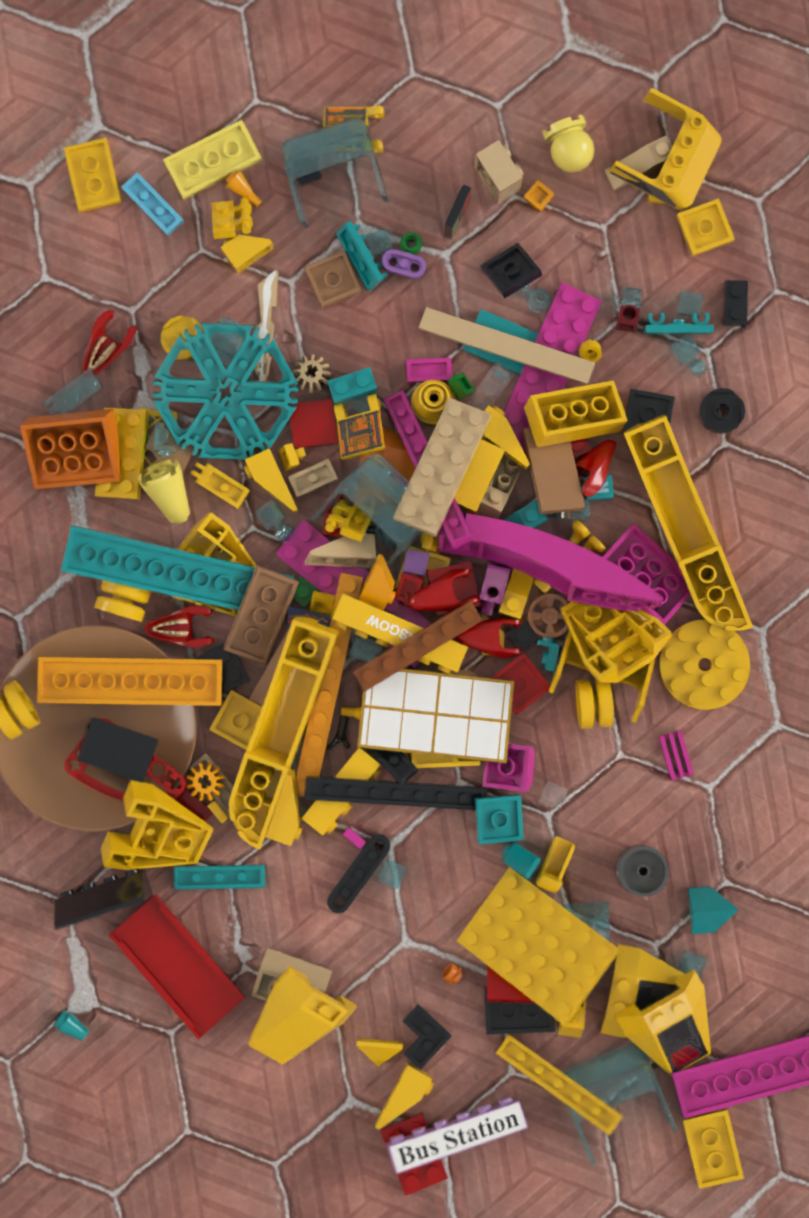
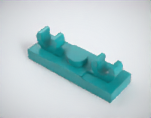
[336,221,388,291]
[643,313,713,334]

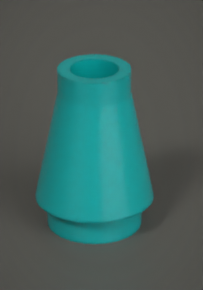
[54,1010,89,1042]

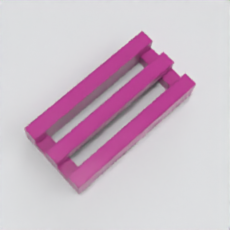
[659,731,693,780]

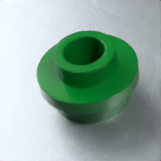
[400,232,422,254]

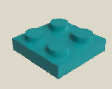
[475,794,524,845]

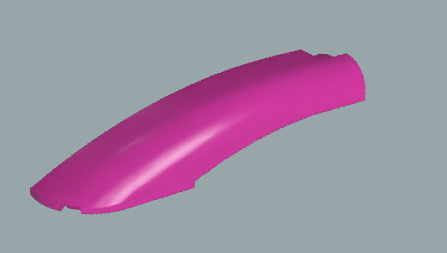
[438,513,663,611]

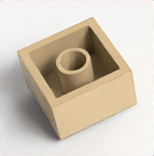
[474,140,524,204]

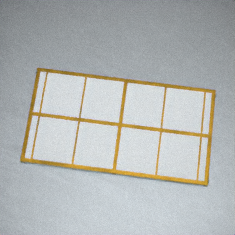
[356,669,515,763]

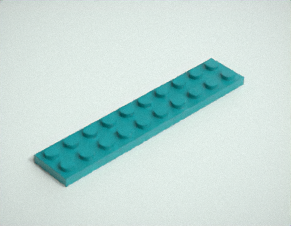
[60,525,294,610]

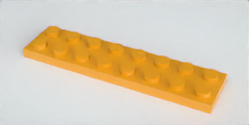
[37,657,223,706]

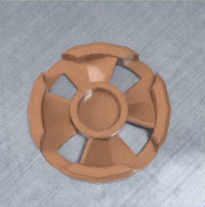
[527,593,568,639]

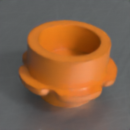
[442,963,462,985]

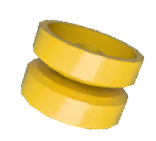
[94,580,151,622]
[575,679,614,729]
[0,680,40,740]

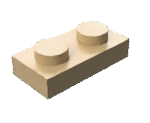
[288,458,338,498]

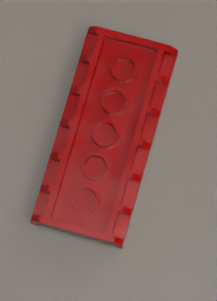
[109,894,246,1040]

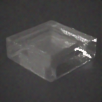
[538,781,568,811]

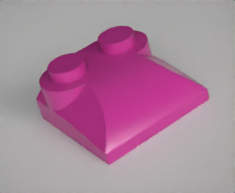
[482,744,535,792]

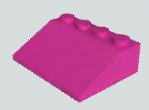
[603,523,690,625]

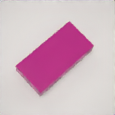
[406,358,452,383]

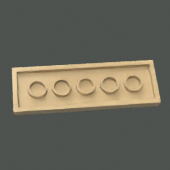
[393,398,491,537]

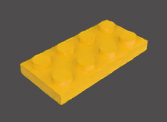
[95,408,149,500]

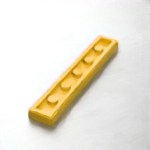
[496,1035,623,1136]

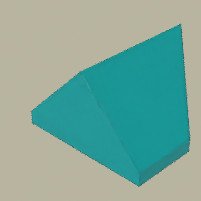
[688,886,739,934]

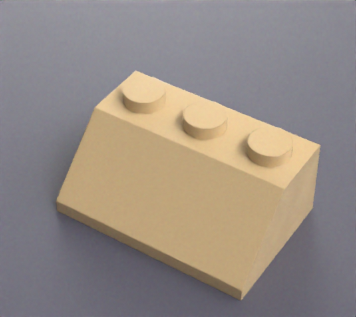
[251,948,332,1001]

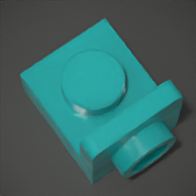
[536,637,560,673]

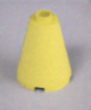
[137,459,190,524]

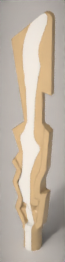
[254,270,279,381]

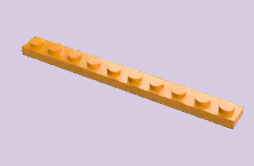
[296,573,363,797]

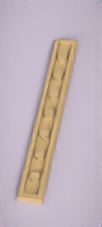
[419,307,595,385]

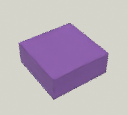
[403,549,429,576]

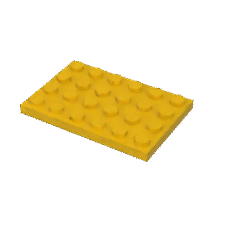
[456,867,620,1025]

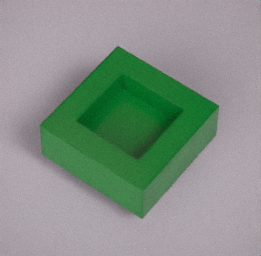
[448,373,476,399]
[293,576,319,608]

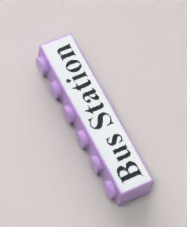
[386,1097,528,1174]

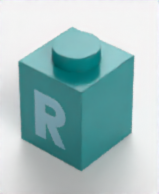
[580,475,614,502]

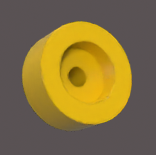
[579,339,602,362]

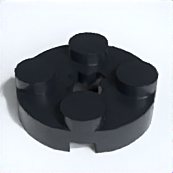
[699,388,745,434]

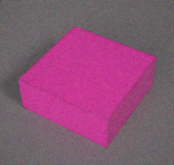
[343,827,366,849]

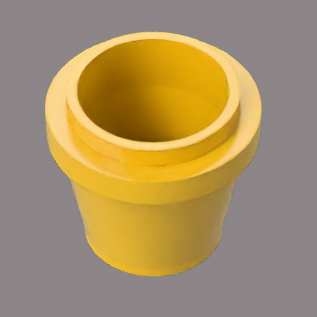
[411,380,456,425]

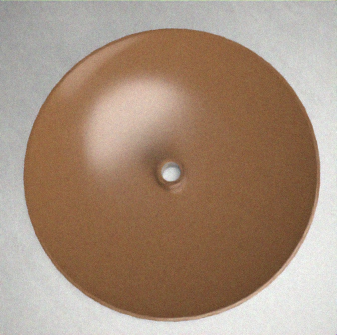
[0,626,197,831]

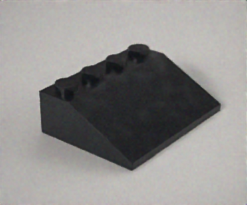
[54,869,153,930]

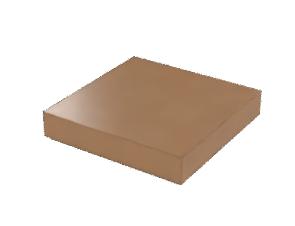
[304,250,362,309]

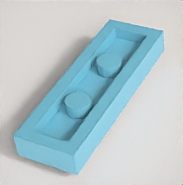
[121,172,184,236]

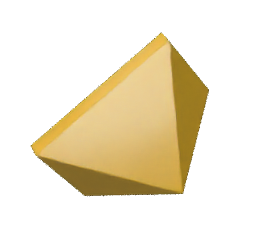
[357,1038,403,1067]

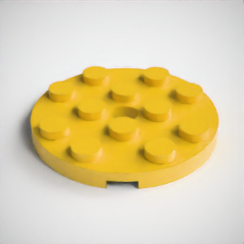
[659,619,750,710]

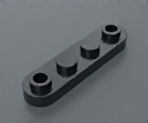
[327,834,390,913]

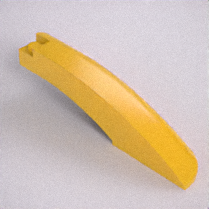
[623,415,753,631]
[229,617,339,850]

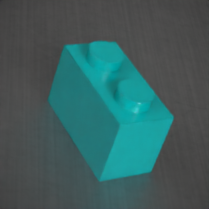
[327,367,377,405]

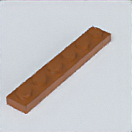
[353,601,482,691]

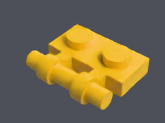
[211,197,253,239]
[325,499,376,542]

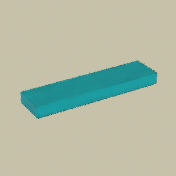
[174,864,265,890]

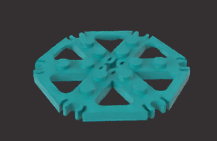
[152,322,298,460]

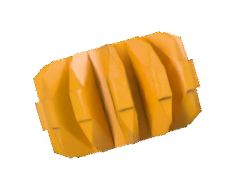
[187,762,225,801]

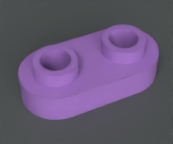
[382,249,426,279]

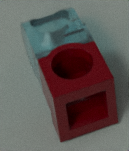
[615,287,642,333]

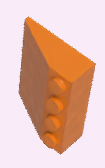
[20,409,121,490]

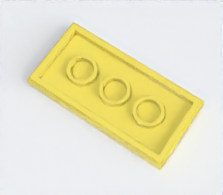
[163,120,262,200]

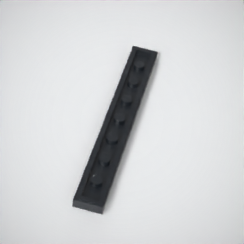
[304,776,487,810]

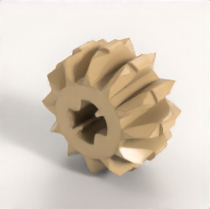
[293,354,331,393]

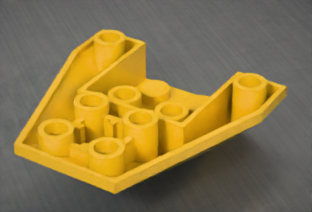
[248,966,357,1065]

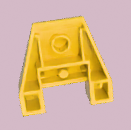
[101,781,213,870]

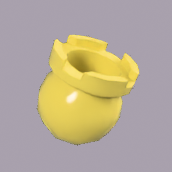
[542,115,595,173]

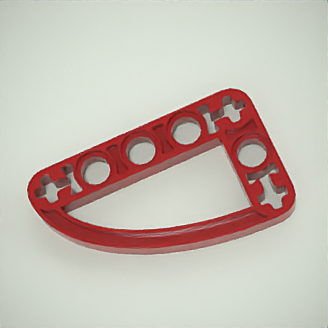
[64,718,187,801]

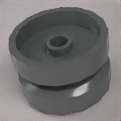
[615,845,669,897]

